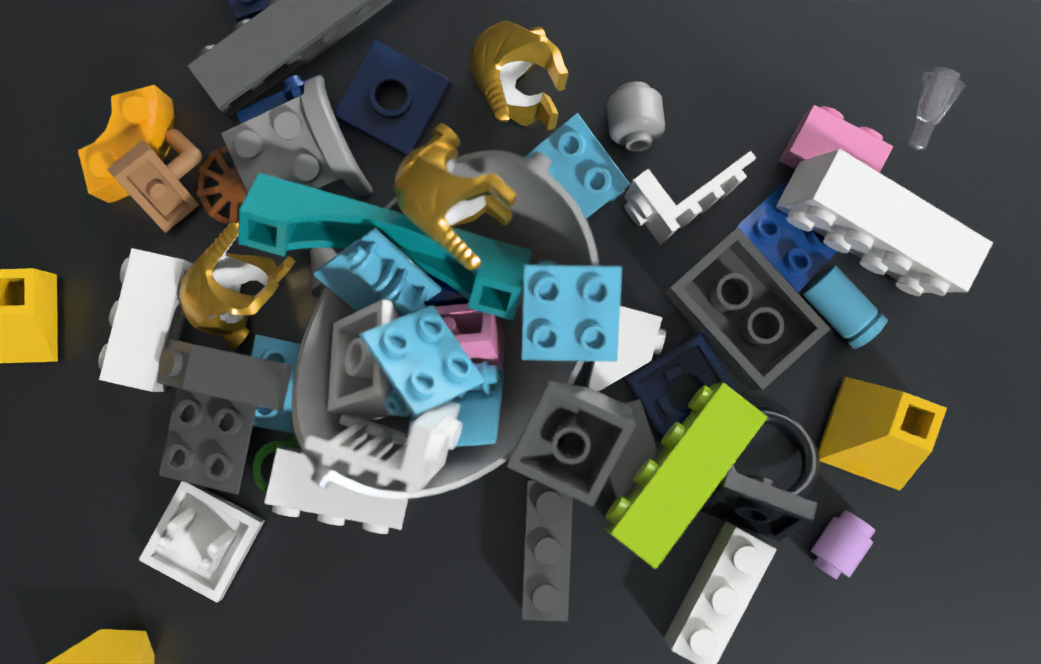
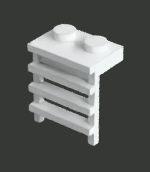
[624,151,756,245]
[304,401,462,496]

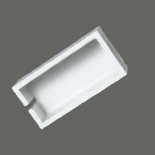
[775,149,993,296]

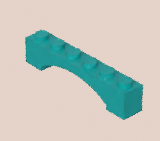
[238,173,532,320]

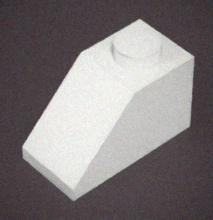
[586,306,666,391]

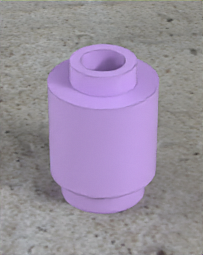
[811,510,876,580]

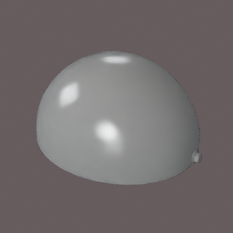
[291,150,599,499]

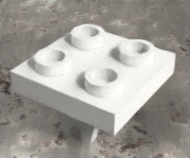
[139,481,265,603]

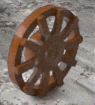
[197,145,248,225]

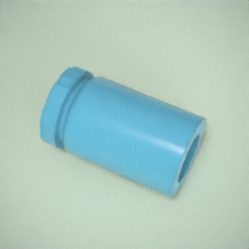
[802,265,888,349]

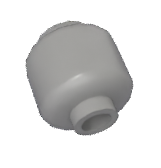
[606,81,665,151]

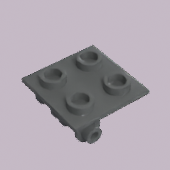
[159,388,257,494]

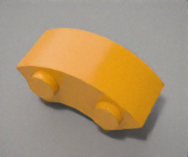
[78,85,175,203]

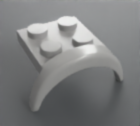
[221,75,373,198]

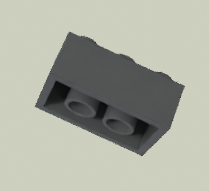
[663,227,830,390]

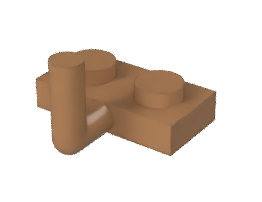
[107,129,202,233]

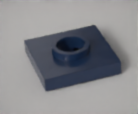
[334,39,452,156]
[624,333,738,440]

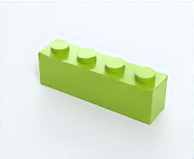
[604,383,768,569]

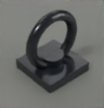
[699,407,820,541]

